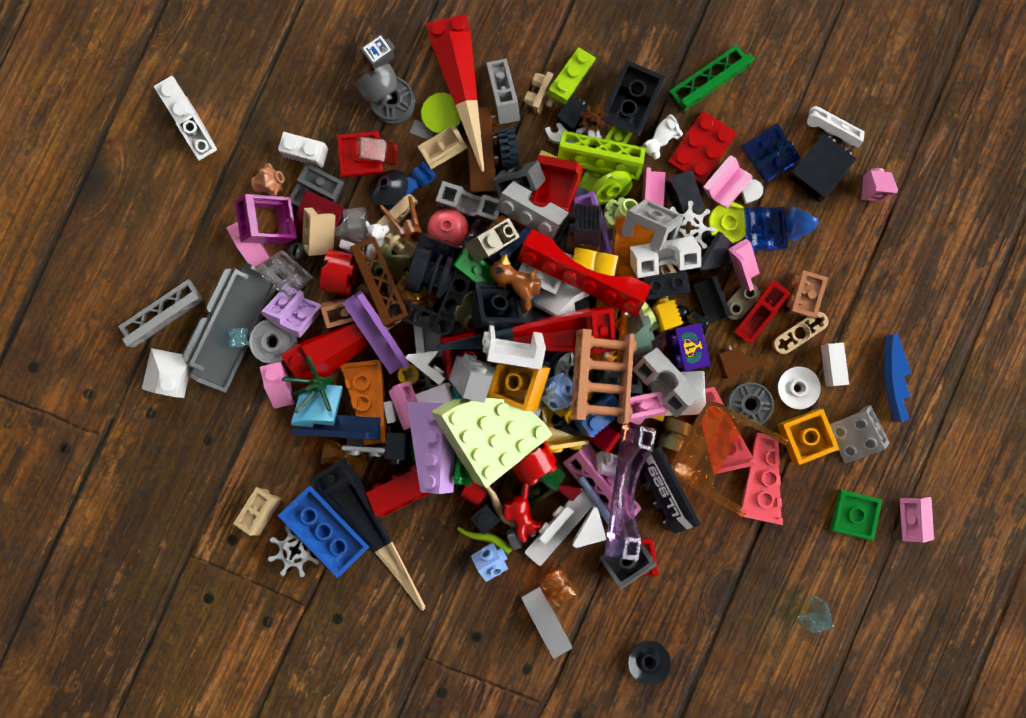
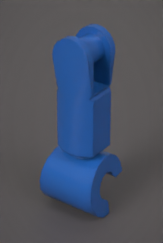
[387,161,436,210]

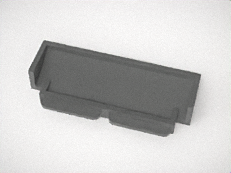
[182,262,280,393]

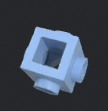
[541,373,573,412]
[471,543,508,582]

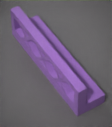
[342,291,410,374]

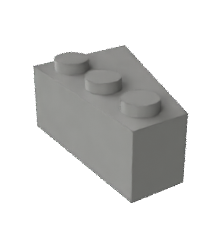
[449,353,497,403]

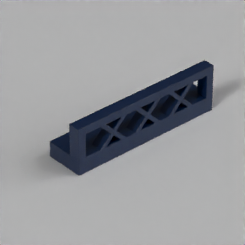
[292,415,381,439]

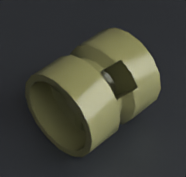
[657,416,693,454]

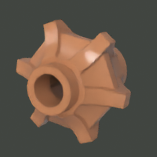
[251,163,284,196]

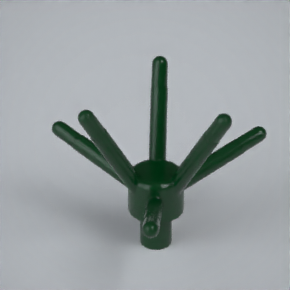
[282,356,333,414]

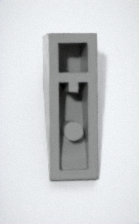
[487,58,520,124]

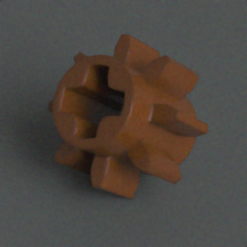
[579,105,605,132]

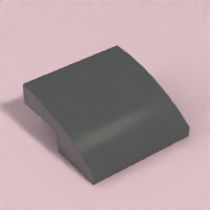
[290,163,344,208]

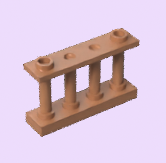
[570,329,637,424]

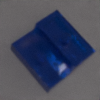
[741,123,801,182]
[744,207,788,251]

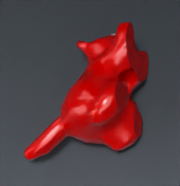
[502,482,543,543]

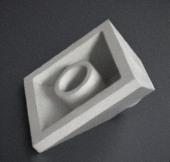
[142,348,191,398]

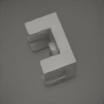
[621,199,684,251]

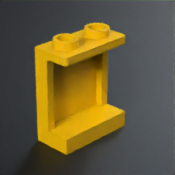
[540,403,589,453]

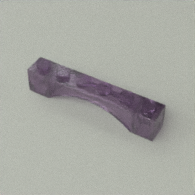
[604,424,656,560]

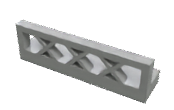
[118,279,204,347]

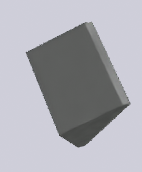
[599,533,657,590]

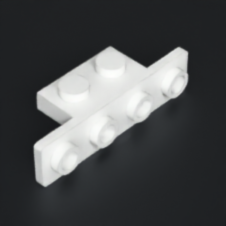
[525,490,594,566]

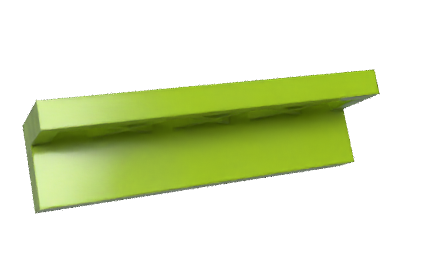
[557,131,646,180]

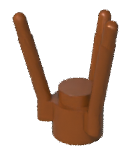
[380,196,422,242]

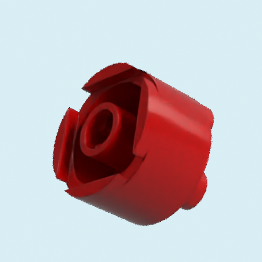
[320,249,359,296]
[512,440,557,486]

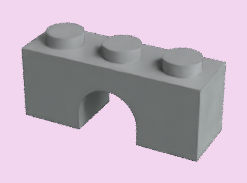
[436,181,501,225]
[496,181,569,239]
[632,348,701,418]

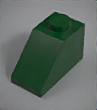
[516,467,566,507]

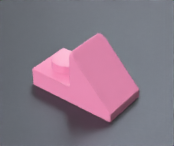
[629,392,668,425]

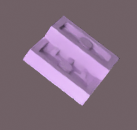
[261,285,322,338]

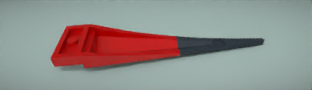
[436,306,616,354]

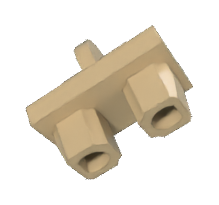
[524,72,560,115]
[383,222,418,262]

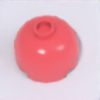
[428,208,469,247]

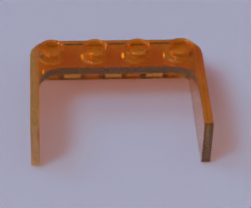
[671,401,788,517]

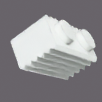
[278,132,328,168]

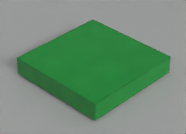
[830,489,883,541]

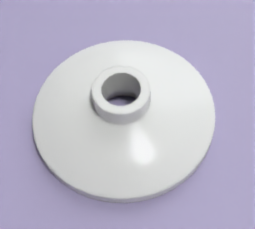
[778,367,821,409]

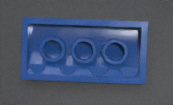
[278,486,369,578]

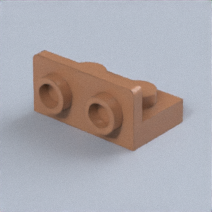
[786,270,828,319]

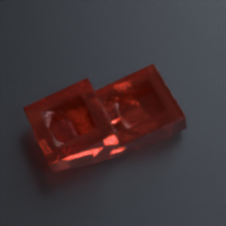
[356,136,397,165]

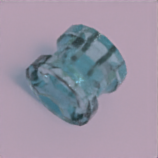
[226,328,250,348]

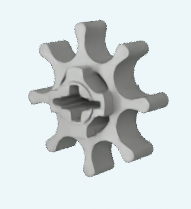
[268,525,320,578]

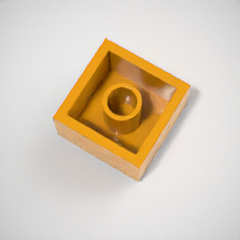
[488,363,551,411]
[777,409,839,465]

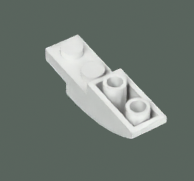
[154,76,217,161]

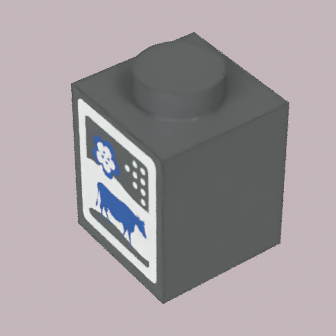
[360,34,395,71]

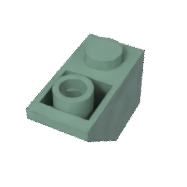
[627,308,655,356]

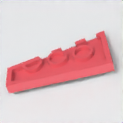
[699,387,756,474]
[739,432,783,525]

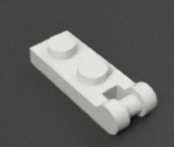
[807,106,864,148]

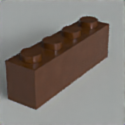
[467,107,499,196]

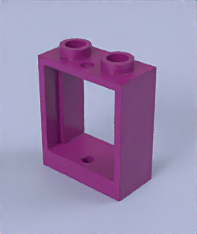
[234,194,297,244]

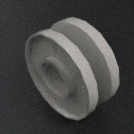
[249,320,298,364]

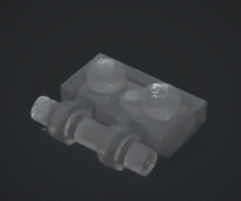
[257,250,313,298]

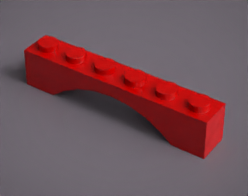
[517,229,651,317]

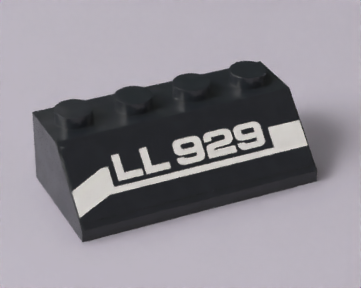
[631,445,701,534]

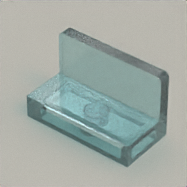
[798,595,834,633]

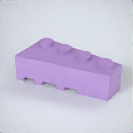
[407,402,455,494]

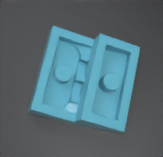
[291,385,343,428]

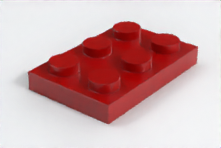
[668,110,737,186]

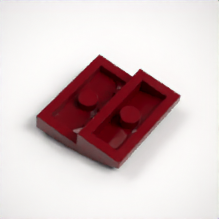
[294,190,346,238]

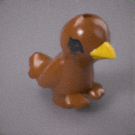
[490,254,541,315]

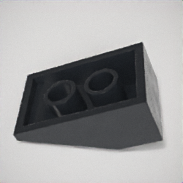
[601,60,665,136]

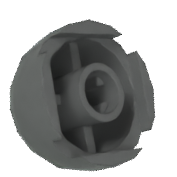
[354,63,397,104]

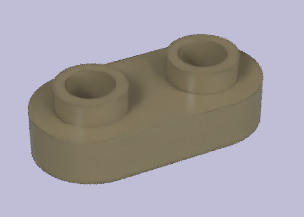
[726,284,760,320]

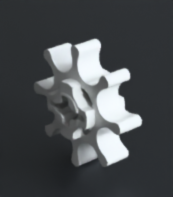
[670,201,716,249]

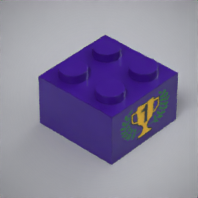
[667,323,711,372]

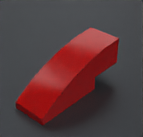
[734,279,791,344]

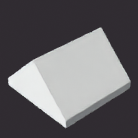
[572,505,606,548]

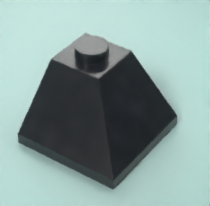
[690,231,734,276]
[471,283,524,334]

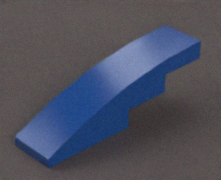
[884,333,912,422]

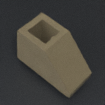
[464,218,520,263]

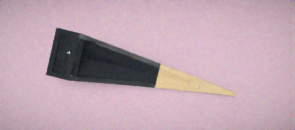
[311,458,425,611]

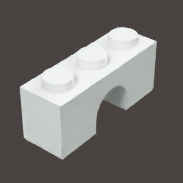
[630,236,701,278]

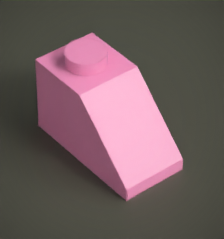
[861,168,898,202]
[226,222,271,266]
[260,362,295,409]

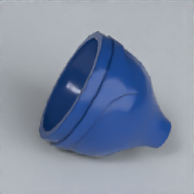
[786,206,820,242]

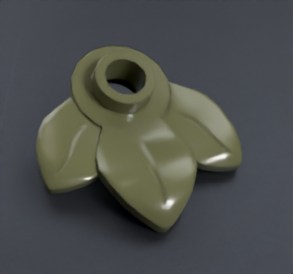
[372,244,409,282]
[454,290,474,331]

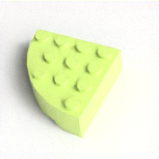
[431,396,553,488]

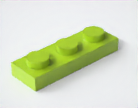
[547,47,596,105]

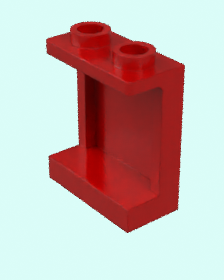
[529,155,584,217]

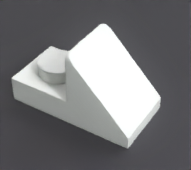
[406,351,446,385]

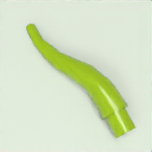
[457,527,512,555]

